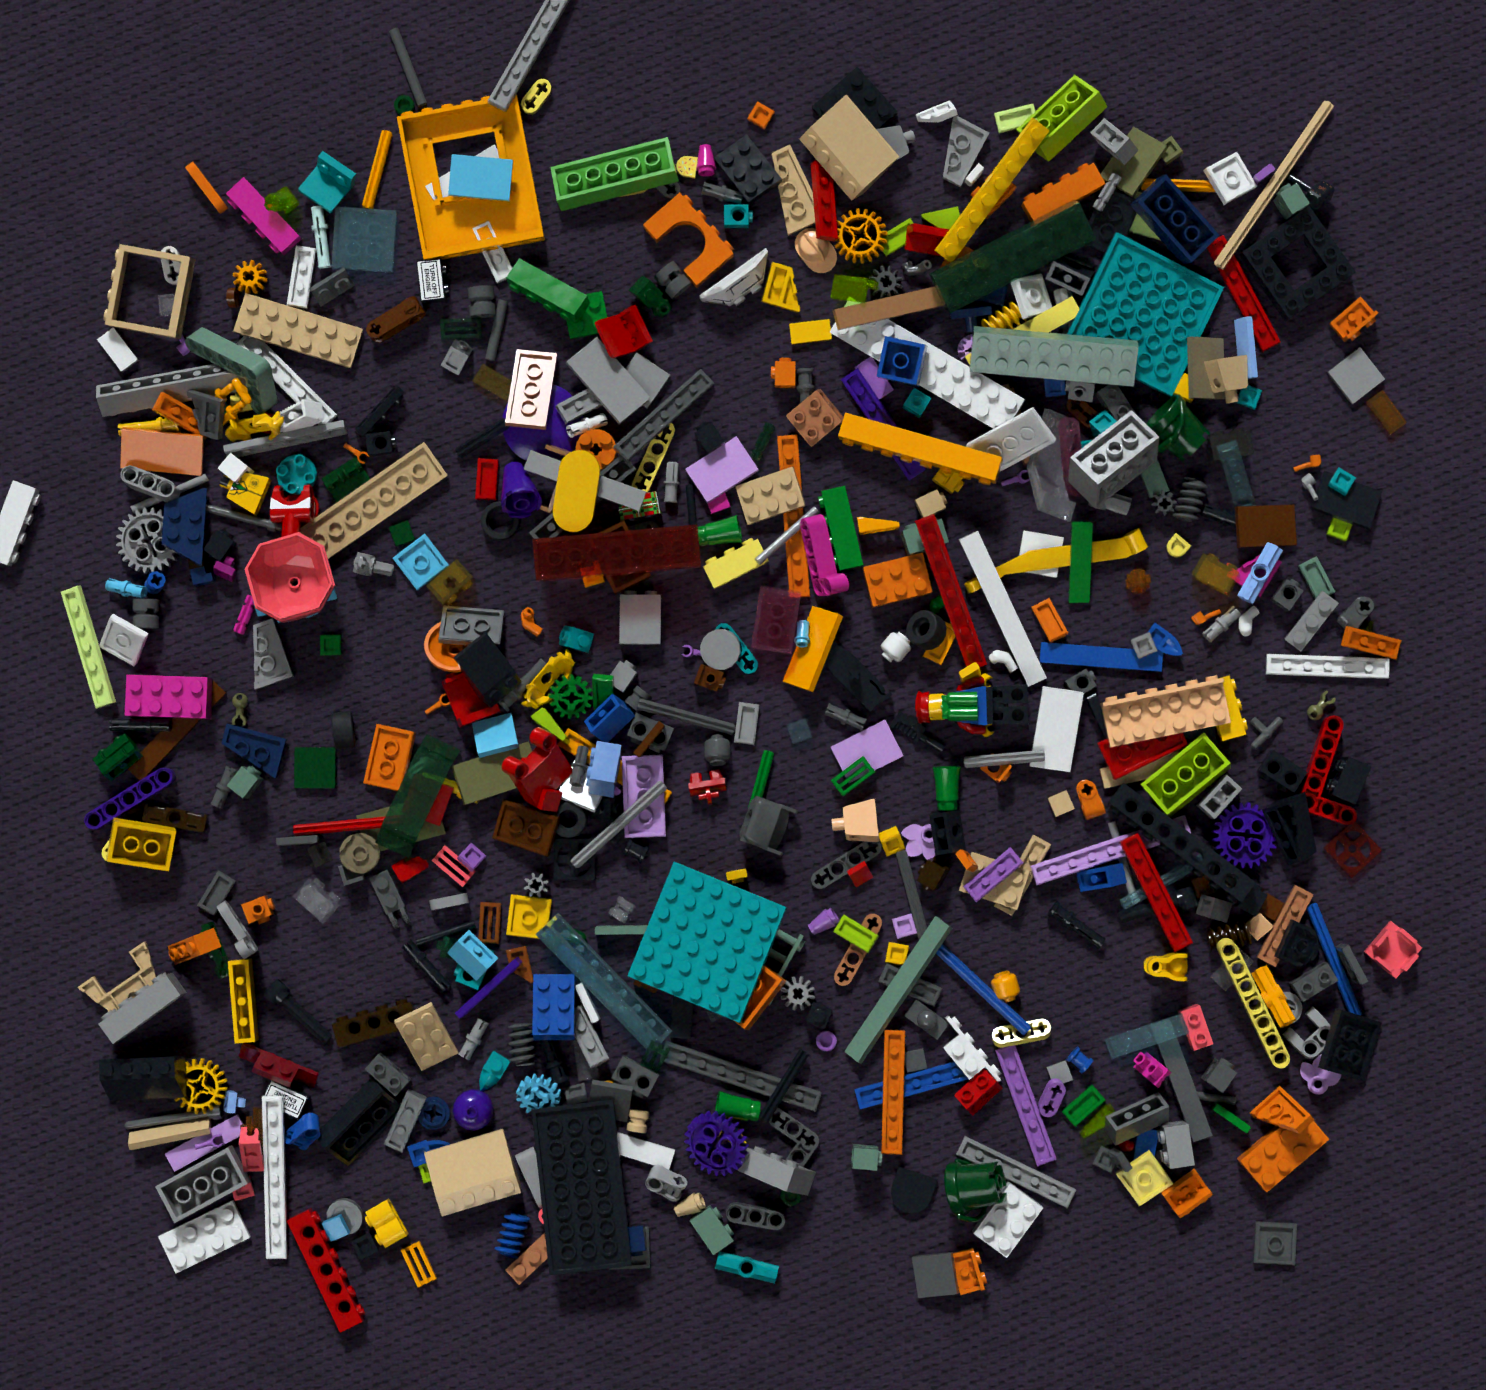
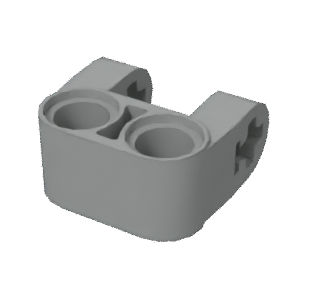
[1282,1006,1331,1059]

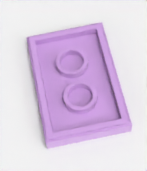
[685,436,759,504]
[831,720,903,783]

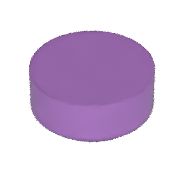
[816,1031,837,1051]

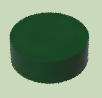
[394,95,415,116]
[781,1190,801,1206]

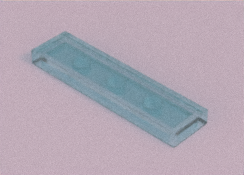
[1216,440,1256,507]
[1105,1013,1189,1059]

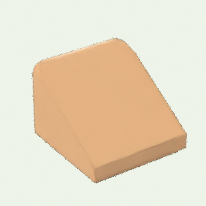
[1246,912,1273,941]

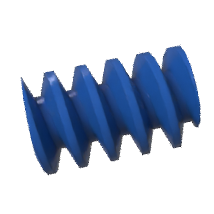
[494,1212,530,1259]

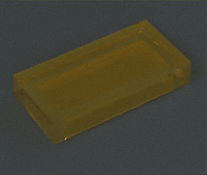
[473,364,512,402]

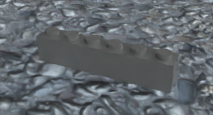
[529,456,637,550]

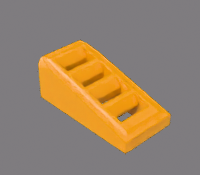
[856,517,900,535]

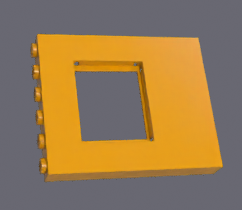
[397,94,545,260]

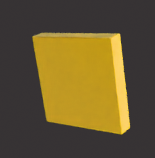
[506,894,552,940]

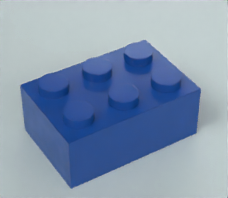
[532,974,576,1040]

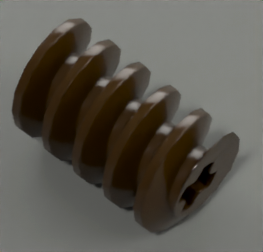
[1206,920,1252,953]

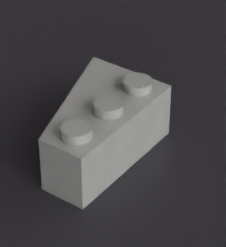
[738,1146,816,1196]

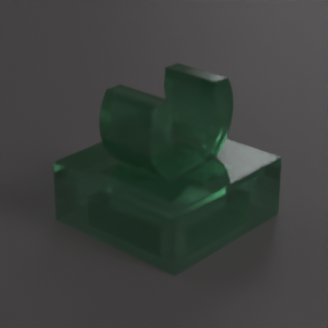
[436,936,459,959]

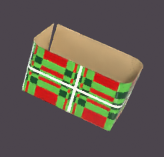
[618,491,662,522]

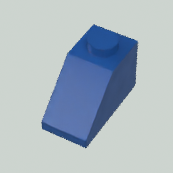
[1076,863,1127,892]

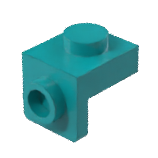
[559,625,594,653]

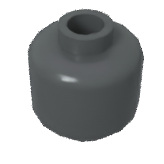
[704,734,731,766]

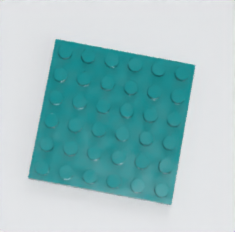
[1067,232,1224,397]
[627,862,788,1023]

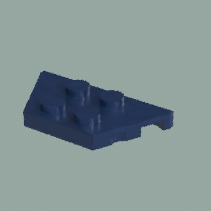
[162,488,207,566]

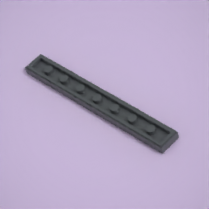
[660,1041,822,1112]

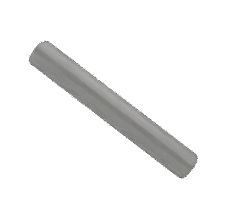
[964,750,1045,768]

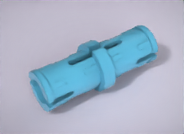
[105,578,148,599]

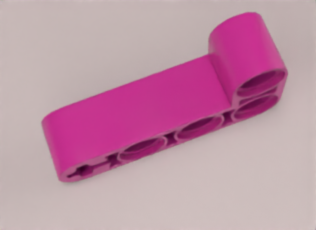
[800,514,849,596]

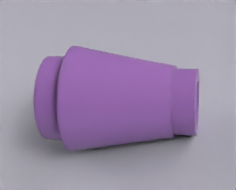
[808,908,840,935]

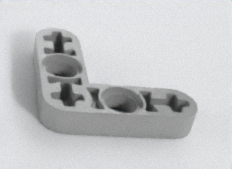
[217,900,258,959]

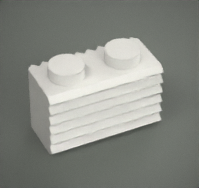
[280,399,324,433]

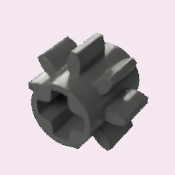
[1150,490,1177,516]

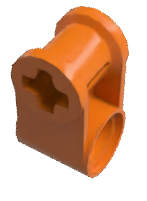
[1076,780,1106,821]

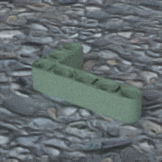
[185,327,277,415]

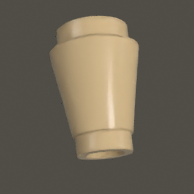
[674,1193,706,1217]

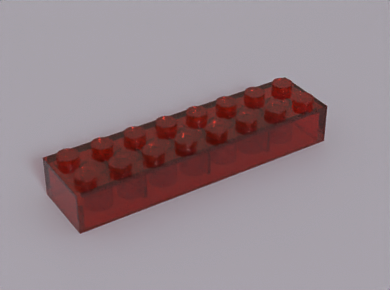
[532,524,701,582]

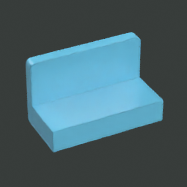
[447,930,498,981]

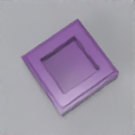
[1253,164,1275,185]
[457,843,486,872]

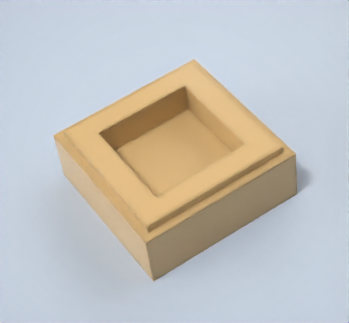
[1047,790,1075,817]

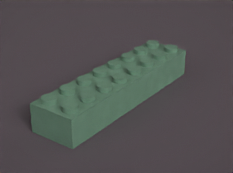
[970,326,1139,387]

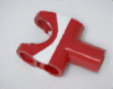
[270,485,315,537]

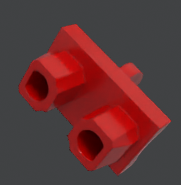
[688,769,726,805]

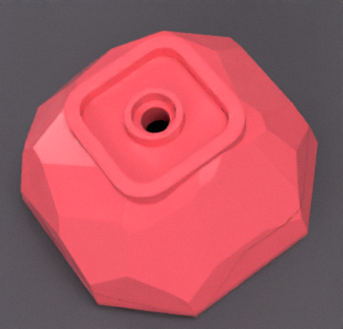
[245,532,335,623]

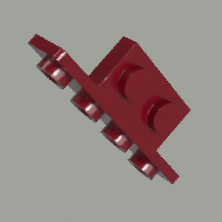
[239,1043,319,1088]

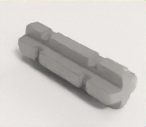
[1093,173,1121,212]

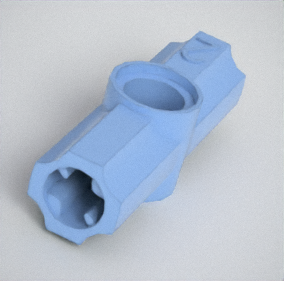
[1237,542,1283,604]

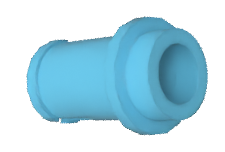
[794,620,810,648]

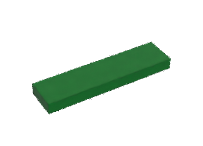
[1068,522,1093,603]

